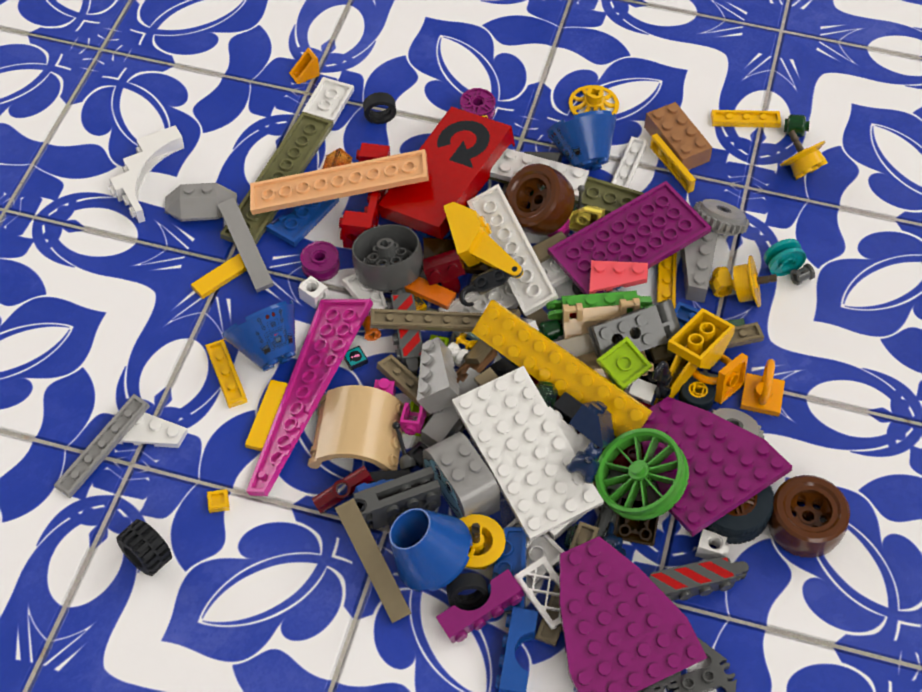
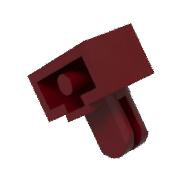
[423,249,465,294]

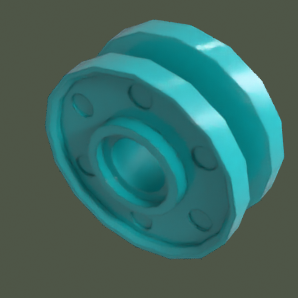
[763,239,807,276]

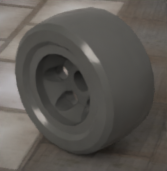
[352,224,423,291]

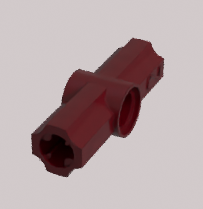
[312,466,374,514]

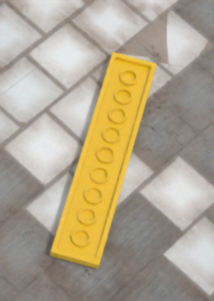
[471,300,653,437]

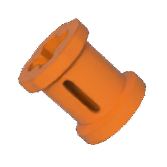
[362,316,381,341]

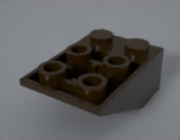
[613,482,661,546]

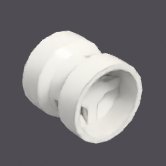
[448,342,469,368]

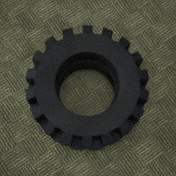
[116,519,172,576]

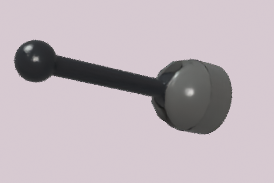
[392,421,417,470]

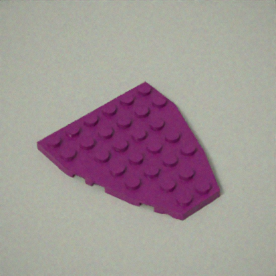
[641,397,792,537]
[559,536,707,692]

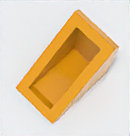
[289,48,320,84]

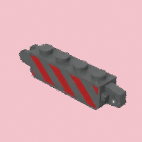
[387,287,423,377]
[649,556,749,601]

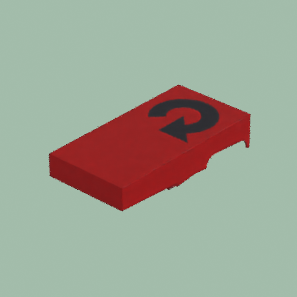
[378,107,515,239]

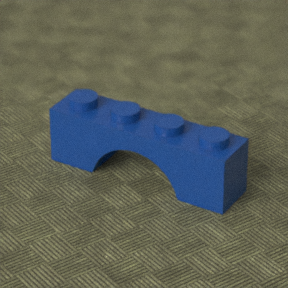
[495,607,538,692]

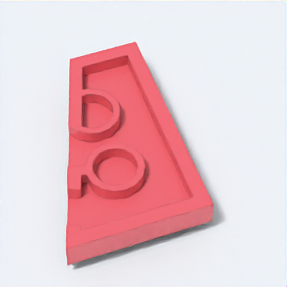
[589,260,648,294]

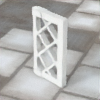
[514,556,562,630]

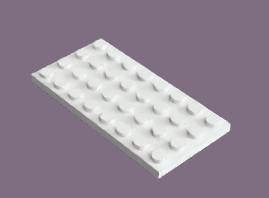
[452,366,604,541]

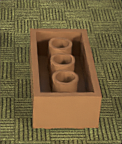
[644,102,713,170]

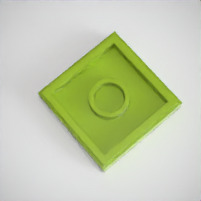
[596,337,653,390]

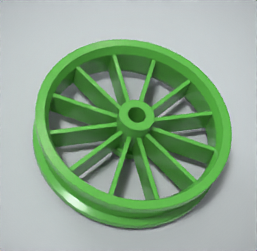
[595,428,689,521]

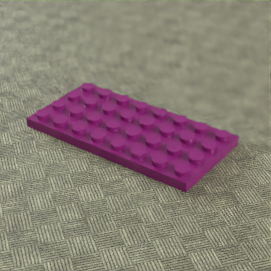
[548,181,712,294]

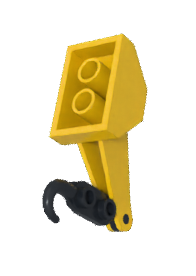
[444,202,524,307]
[652,308,735,405]

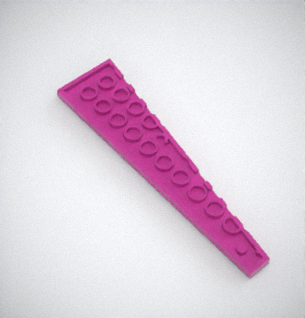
[246,299,373,496]

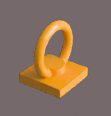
[692,353,748,404]
[740,359,785,417]

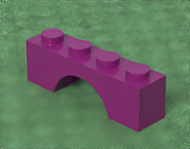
[436,569,525,643]

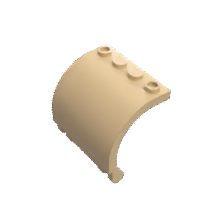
[562,298,654,379]
[308,385,404,471]

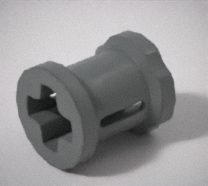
[790,263,815,285]

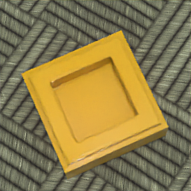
[207,489,230,513]

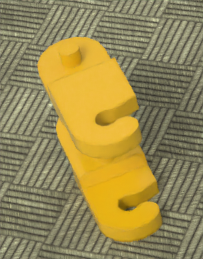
[456,333,478,350]

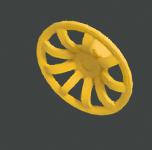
[569,85,619,115]

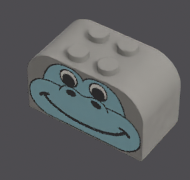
[423,432,501,519]

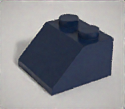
[569,401,615,448]

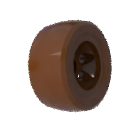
[504,163,575,236]
[768,475,850,558]

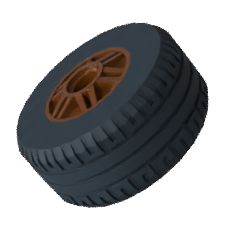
[705,486,774,544]

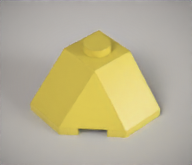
[569,205,605,232]

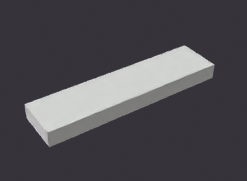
[611,136,648,188]

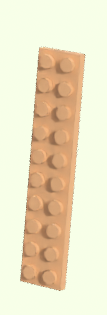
[250,149,429,215]

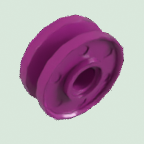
[460,88,496,119]
[300,241,340,281]

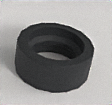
[363,92,396,124]
[446,573,489,611]

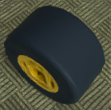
[679,376,715,411]

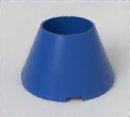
[389,508,473,592]

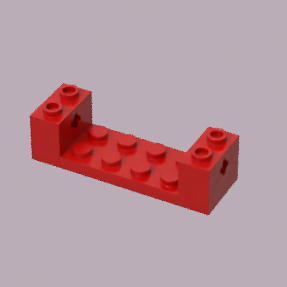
[339,143,390,248]

